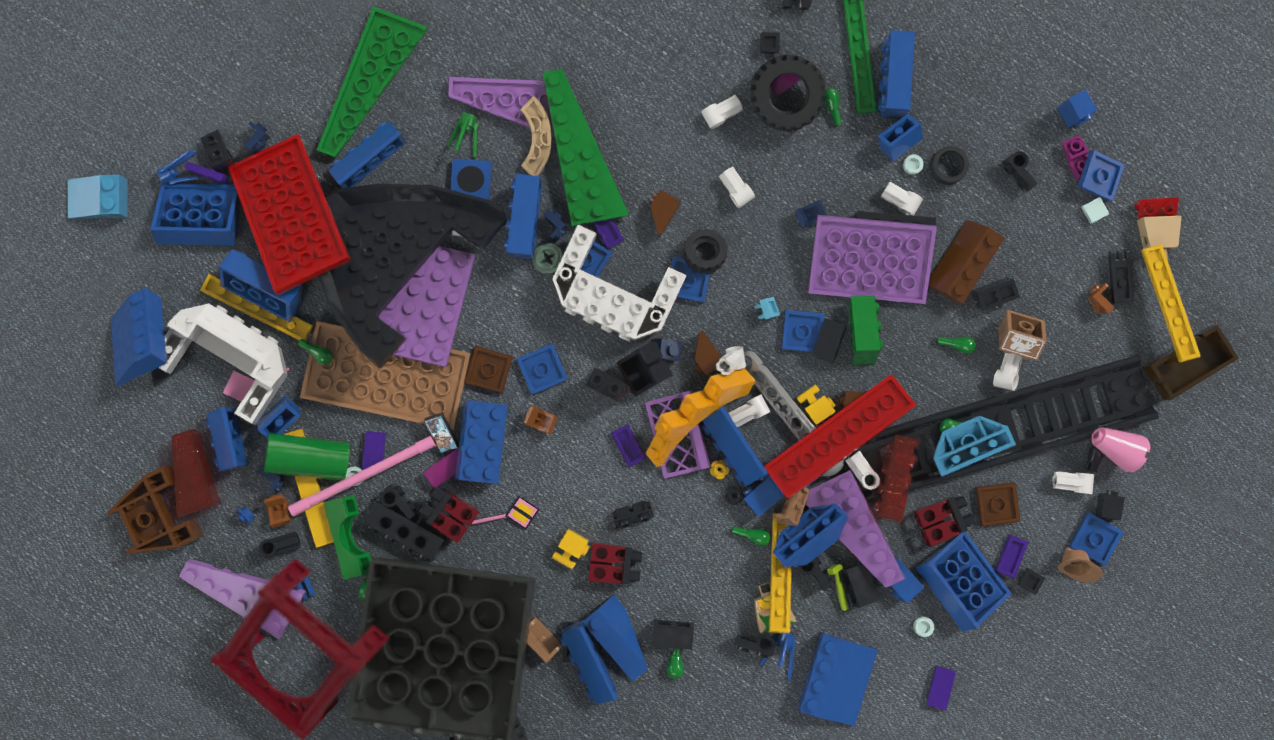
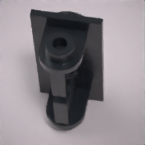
[612,500,654,528]

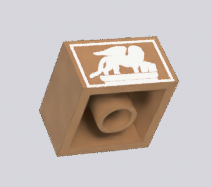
[998,310,1047,361]

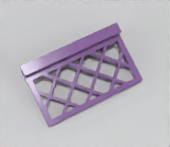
[645,391,711,479]

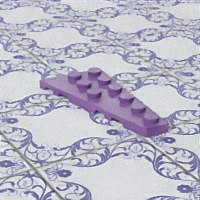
[448,77,555,138]
[806,470,905,587]
[179,559,306,639]

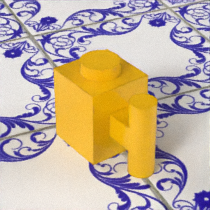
[796,384,836,425]
[552,529,590,570]

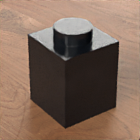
[1095,490,1125,521]

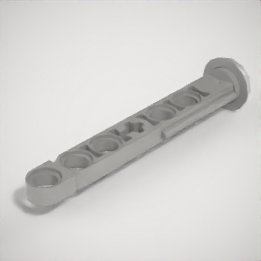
[744,351,845,477]

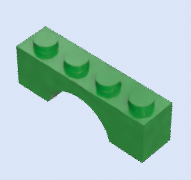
[324,495,371,580]

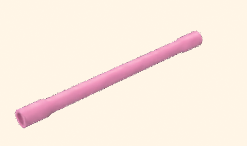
[288,435,436,517]

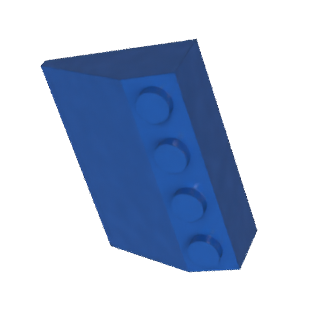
[150,183,239,246]
[111,288,167,386]
[916,531,1012,632]
[798,632,878,726]

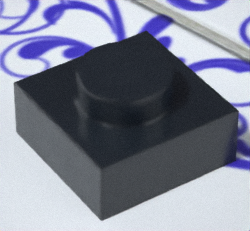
[760,32,780,54]
[1017,568,1045,595]

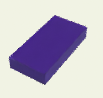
[185,162,229,184]
[592,219,624,250]
[611,424,646,467]
[362,431,387,470]
[995,534,1029,579]
[926,666,956,710]

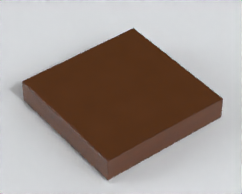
[465,345,513,394]
[975,482,1021,526]

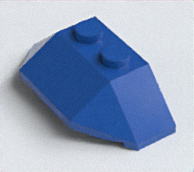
[773,503,848,567]

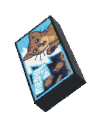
[424,412,459,454]

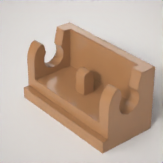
[774,487,810,527]
[519,617,563,663]

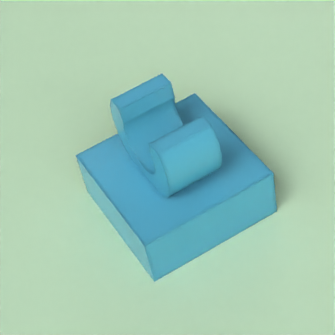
[755,297,780,319]

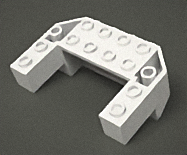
[553,225,686,341]
[159,304,287,425]

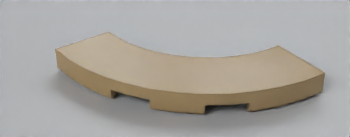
[520,96,552,176]

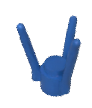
[157,150,199,186]
[760,633,796,681]

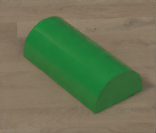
[263,433,350,481]

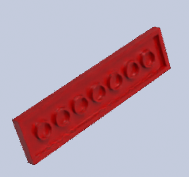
[764,374,916,500]

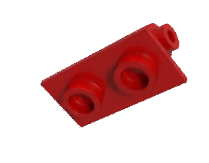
[1134,197,1179,219]

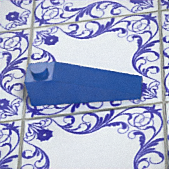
[583,595,648,682]

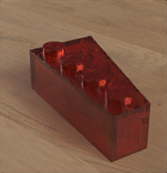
[171,430,221,518]
[874,435,919,523]

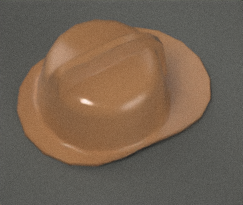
[1058,547,1103,583]

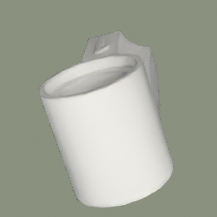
[701,95,743,129]
[719,167,755,208]
[881,182,923,216]
[716,346,746,375]
[993,353,1023,391]
[728,394,770,427]
[845,451,880,489]
[1052,472,1094,494]

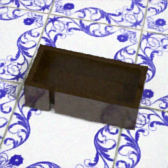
[1143,325,1239,401]

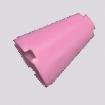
[1092,427,1150,473]

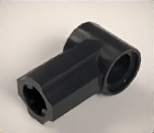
[258,531,301,557]

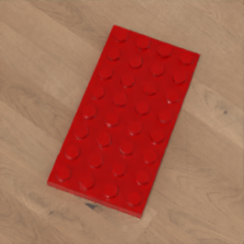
[228,134,351,295]

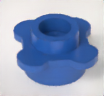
[237,506,255,525]

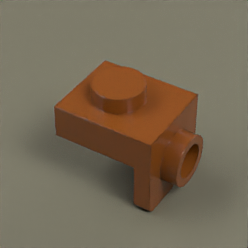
[1087,283,1114,315]
[524,405,559,435]
[264,494,292,528]

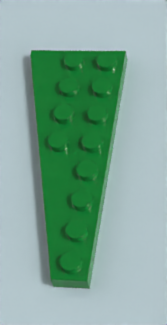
[317,7,428,158]
[543,69,629,227]

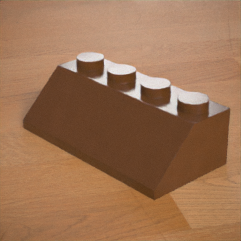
[928,220,1005,306]

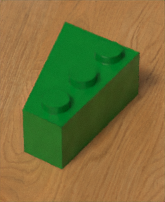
[849,295,883,366]

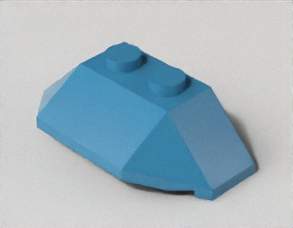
[933,416,1016,476]

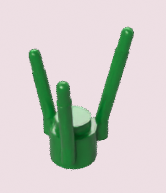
[447,113,479,158]

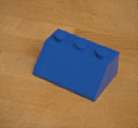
[206,407,248,471]

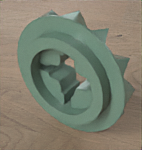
[533,243,563,275]

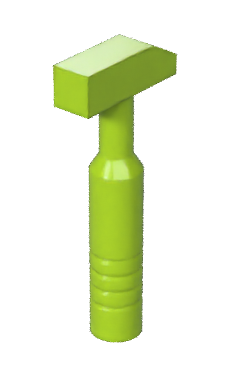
[827,564,849,611]

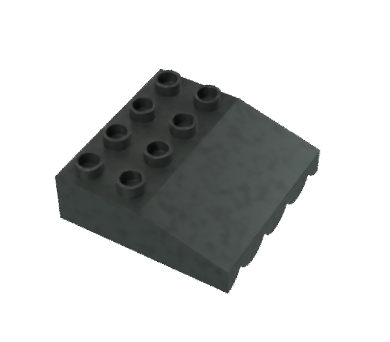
[346,557,536,740]

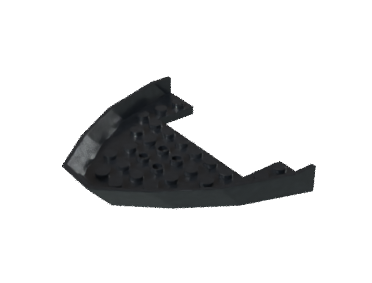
[319,184,507,370]

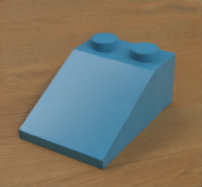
[68,175,128,219]

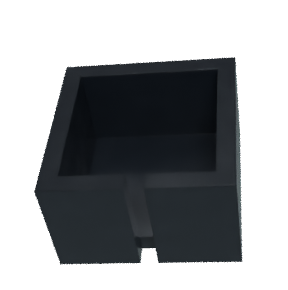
[616,341,673,397]

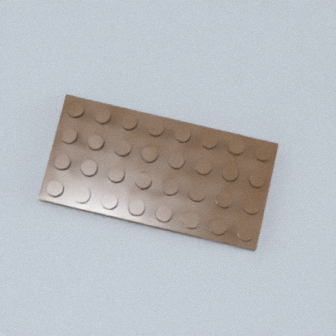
[300,321,471,430]

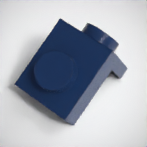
[244,121,270,154]
[795,200,828,228]
[543,209,567,241]
[651,339,682,361]
[257,465,286,495]

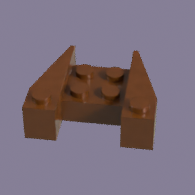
[107,465,204,554]

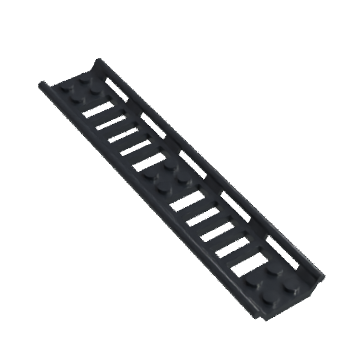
[842,354,1159,503]

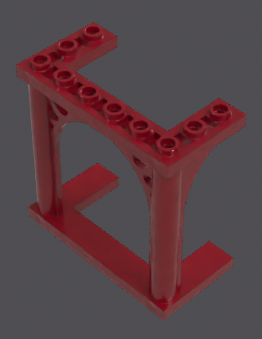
[211,558,389,740]

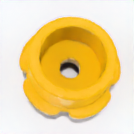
[710,460,729,479]

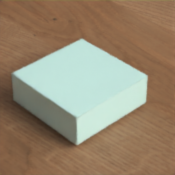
[1081,197,1109,224]

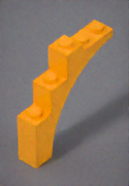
[645,368,756,467]

